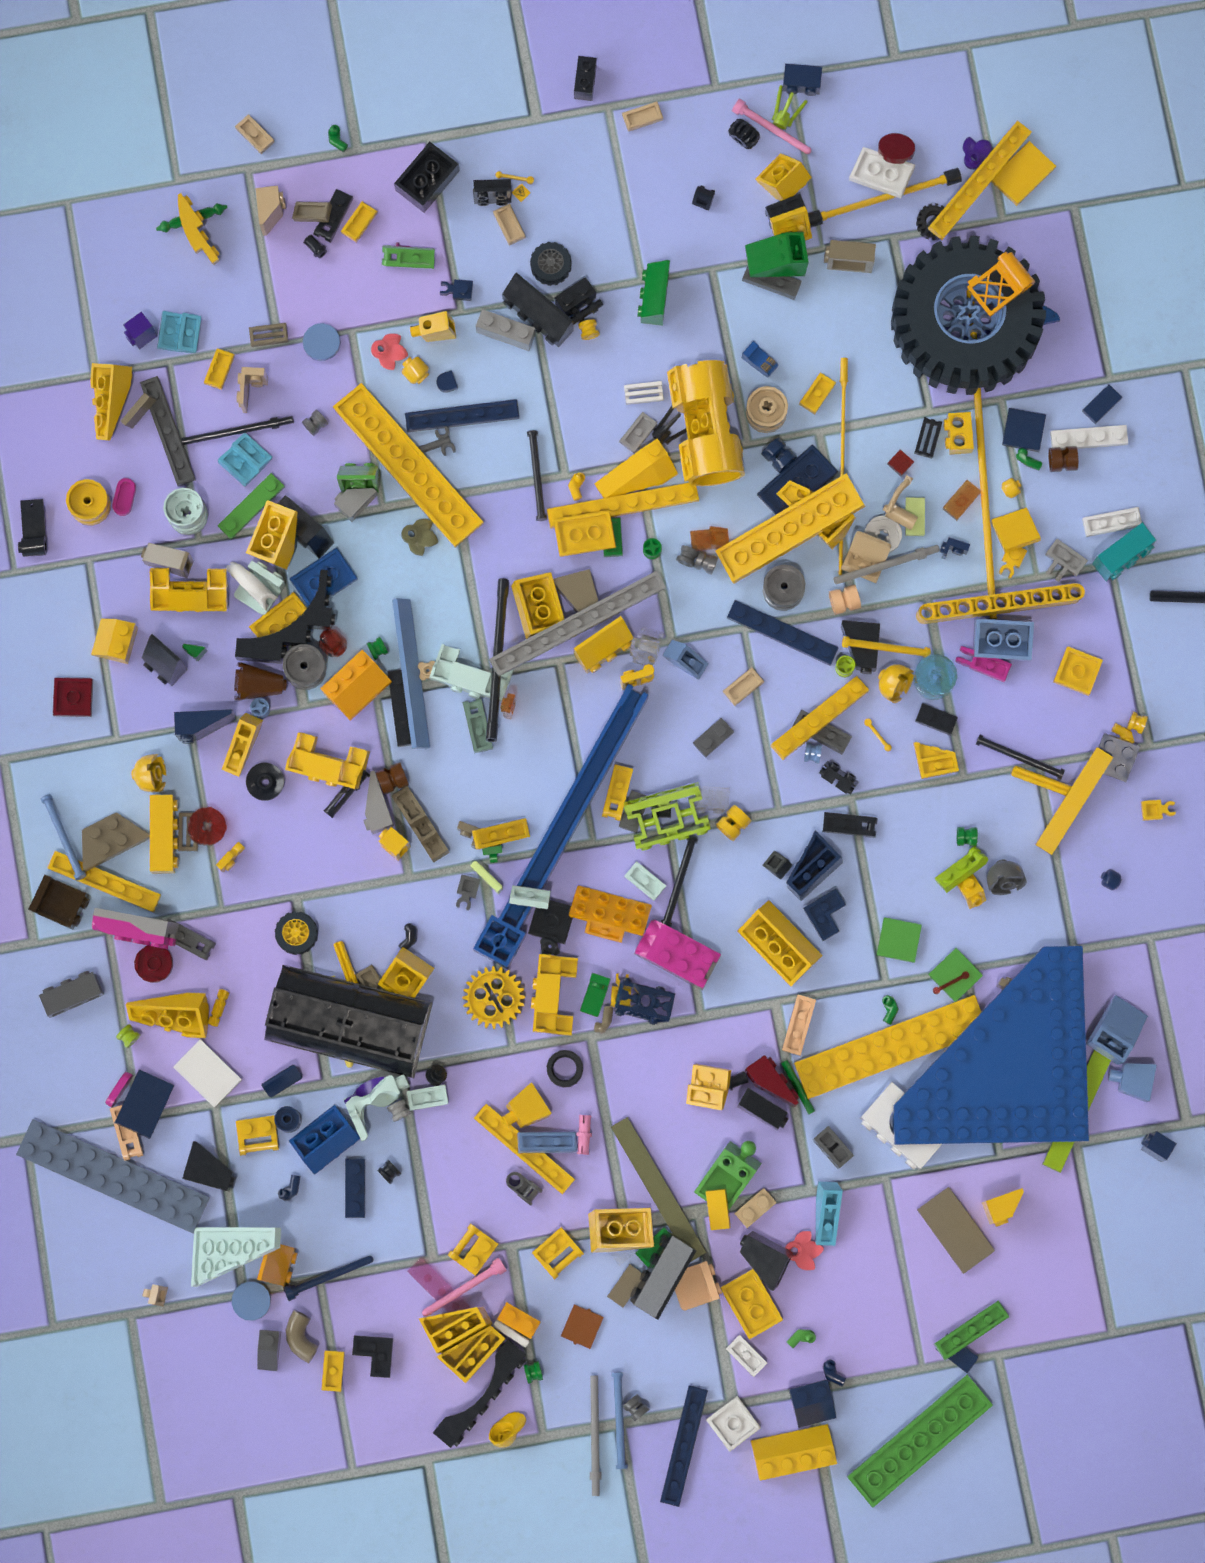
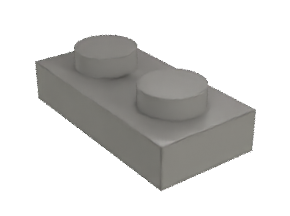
[619,412,657,453]

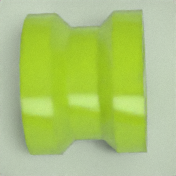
[116,1024,140,1048]

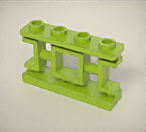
[624,782,711,851]

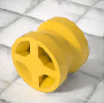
[578,319,600,340]
[1127,711,1148,734]

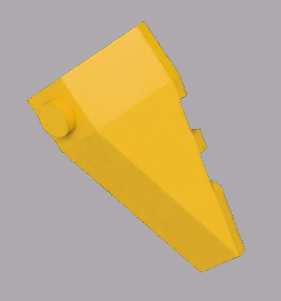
[90,363,132,441]
[594,438,678,498]
[776,480,856,549]

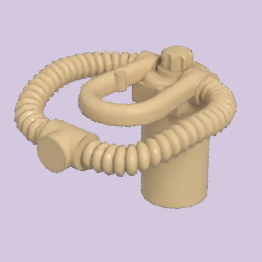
[883,475,918,530]

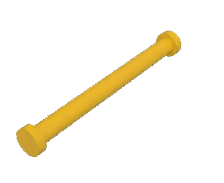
[842,636,931,659]

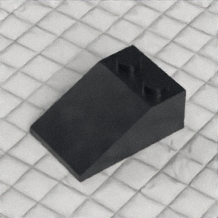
[142,634,187,686]

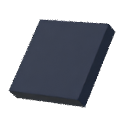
[1002,408,1046,452]

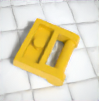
[620,664,654,690]
[236,1115,279,1156]
[448,1223,499,1276]
[532,1227,584,1280]

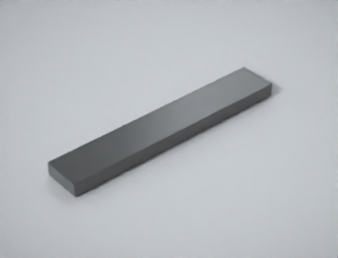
[140,376,196,487]

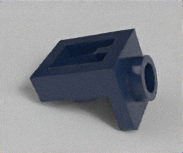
[940,537,970,559]

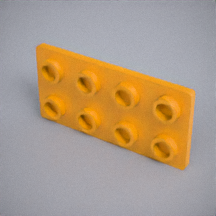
[569,885,652,943]

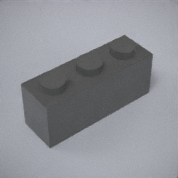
[39,971,104,1018]

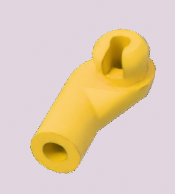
[568,472,585,501]
[1111,723,1134,743]

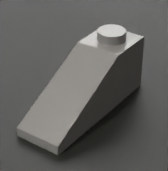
[363,771,394,835]

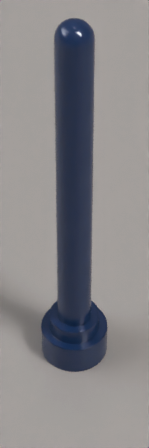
[283,1256,374,1301]

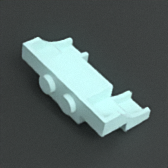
[429,644,514,702]

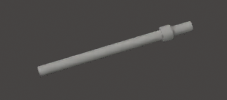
[833,545,940,585]
[590,1376,602,1496]

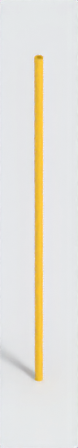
[966,290,997,619]

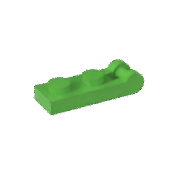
[382,245,435,269]

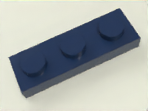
[345,1159,365,1218]

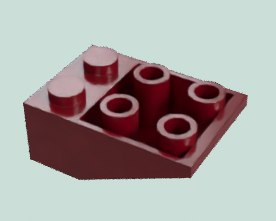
[745,1055,799,1108]

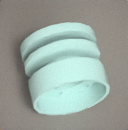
[163,488,208,535]

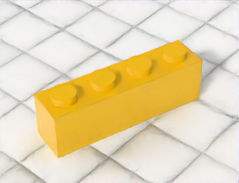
[150,795,179,874]

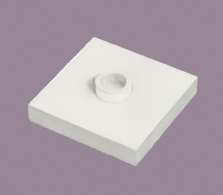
[706,1396,761,1452]

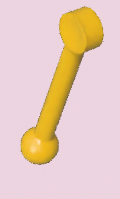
[495,171,534,184]
[864,718,892,752]

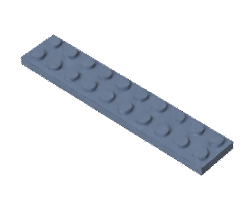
[16,1119,210,1234]

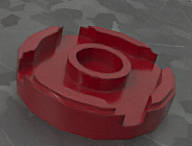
[878,133,915,164]
[134,945,173,983]

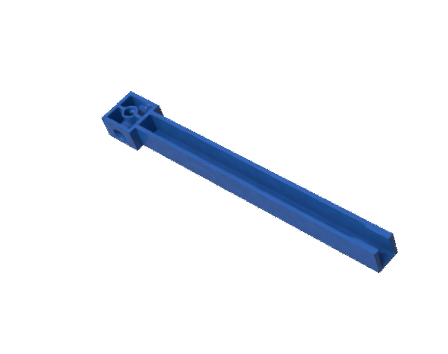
[473,684,649,969]

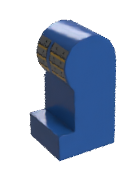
[741,341,779,377]

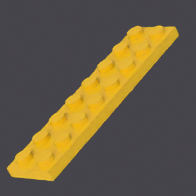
[715,473,866,584]

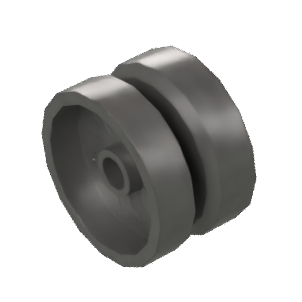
[763,565,806,611]
[283,644,327,690]

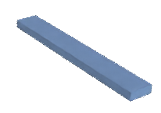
[392,598,430,749]

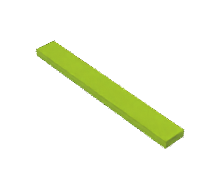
[1042,1050,1111,1173]

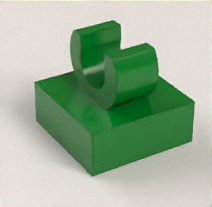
[482,844,502,863]

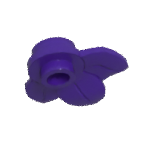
[962,137,992,169]

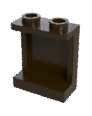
[28,874,90,930]

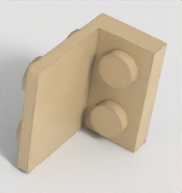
[236,367,268,413]

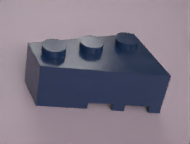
[786,830,843,901]

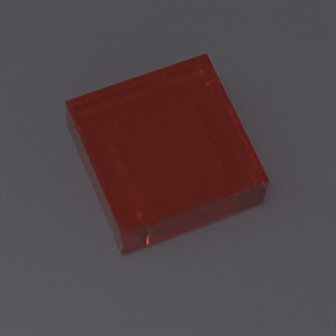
[887,450,914,476]

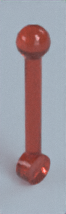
[933,971,969,994]

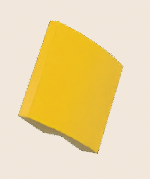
[686,1064,731,1110]

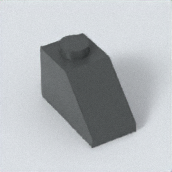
[257,1330,281,1371]

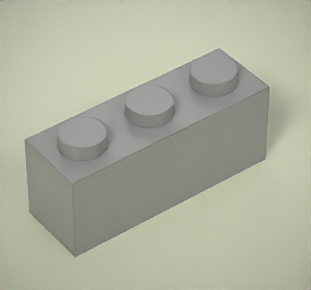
[476,309,536,351]

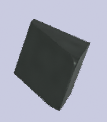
[763,851,792,880]

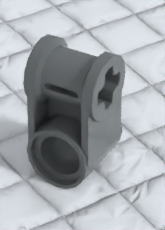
[506,1172,543,1206]

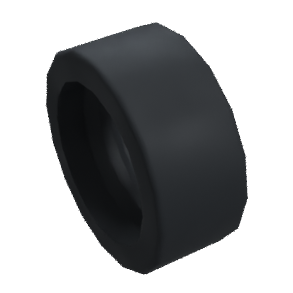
[546,1050,583,1088]

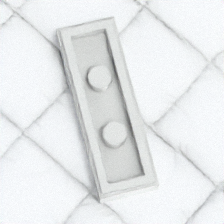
[1082,507,1142,537]

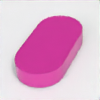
[112,478,136,516]
[105,1071,133,1108]

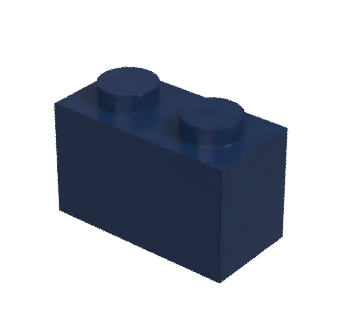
[782,63,822,96]
[1141,1131,1177,1162]

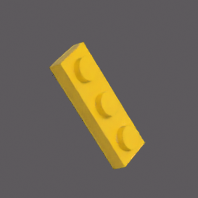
[472,818,530,850]

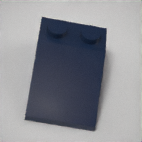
[174,709,236,744]

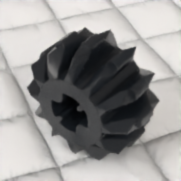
[728,119,760,149]

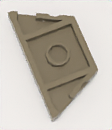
[82,813,150,872]

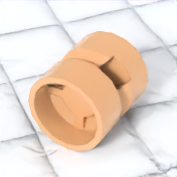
[829,584,861,615]

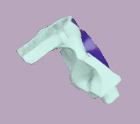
[343,1074,410,1141]

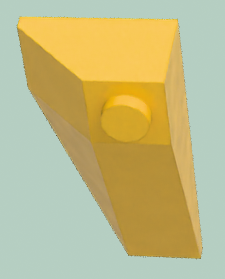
[126,993,209,1038]

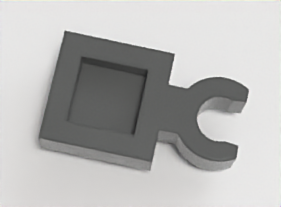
[456,875,480,911]

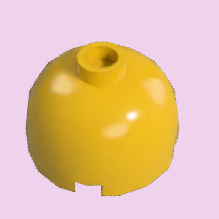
[878,664,914,703]
[131,754,166,793]

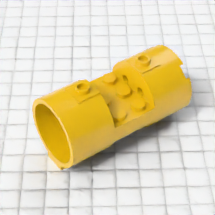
[667,360,745,486]

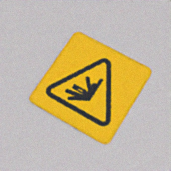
[512,184,530,202]

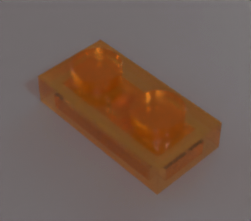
[500,693,516,720]

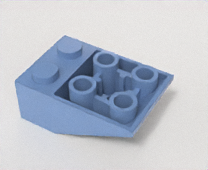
[1086,995,1148,1065]

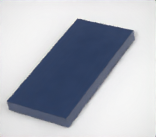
[757,444,838,515]

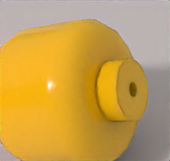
[1001,478,1022,498]

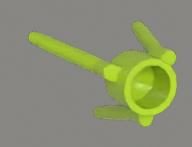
[772,85,808,130]

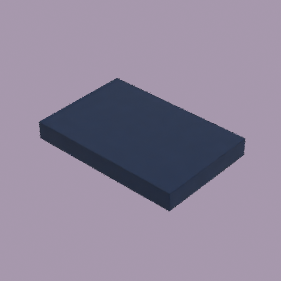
[114,1069,174,1139]

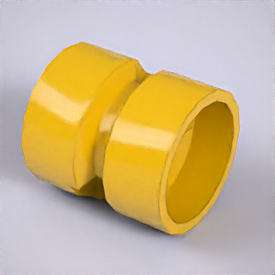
[716,805,752,841]

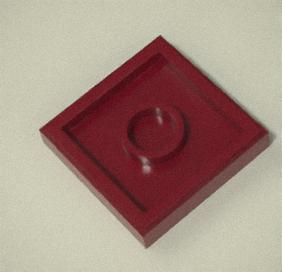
[53,678,93,717]

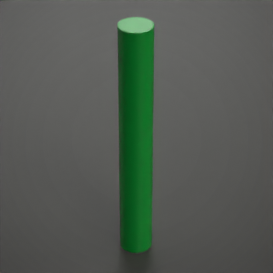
[781,1060,815,1115]

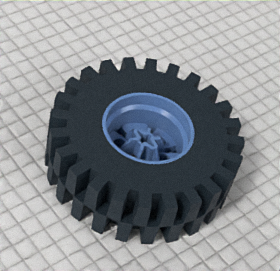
[891,236,1046,395]

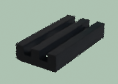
[914,417,942,459]

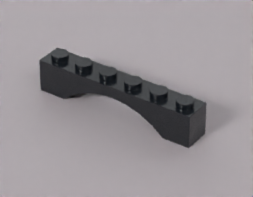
[433,1340,527,1448]

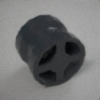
[377,1160,402,1184]

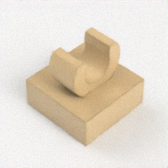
[142,1284,168,1307]

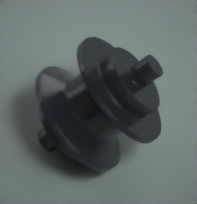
[425,1064,447,1086]

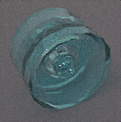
[913,654,957,700]

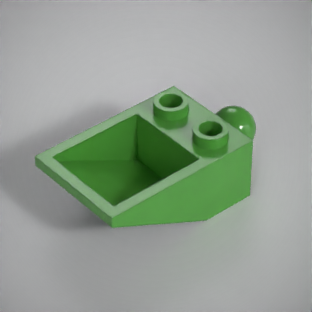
[694,1141,762,1210]

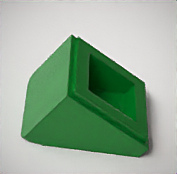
[182,644,207,661]

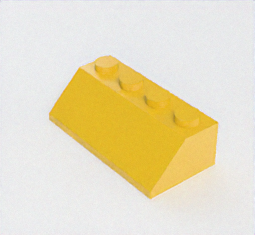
[737,900,823,986]
[750,1424,837,1481]

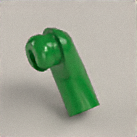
[328,125,348,152]
[1016,448,1042,471]

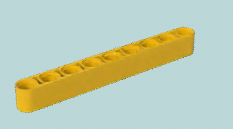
[916,583,1085,624]

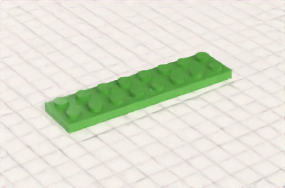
[847,1374,993,1508]

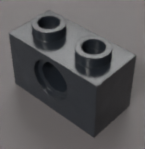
[574,56,597,101]

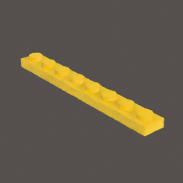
[928,120,1032,240]
[547,483,699,529]

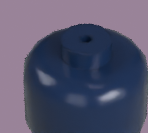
[1101,869,1122,890]

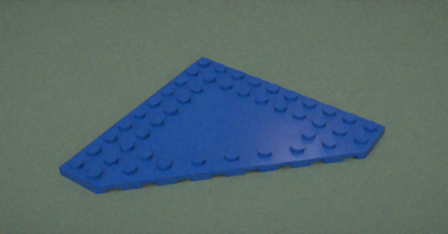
[893,946,1089,1145]

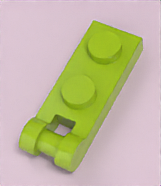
[934,846,988,893]

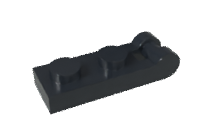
[313,189,353,243]
[822,812,878,838]

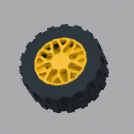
[274,911,318,955]

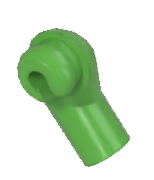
[787,1329,816,1348]

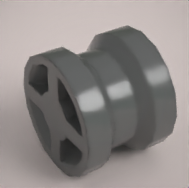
[676,545,699,567]

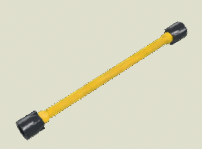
[808,167,962,228]

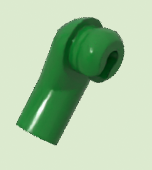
[882,995,899,1025]

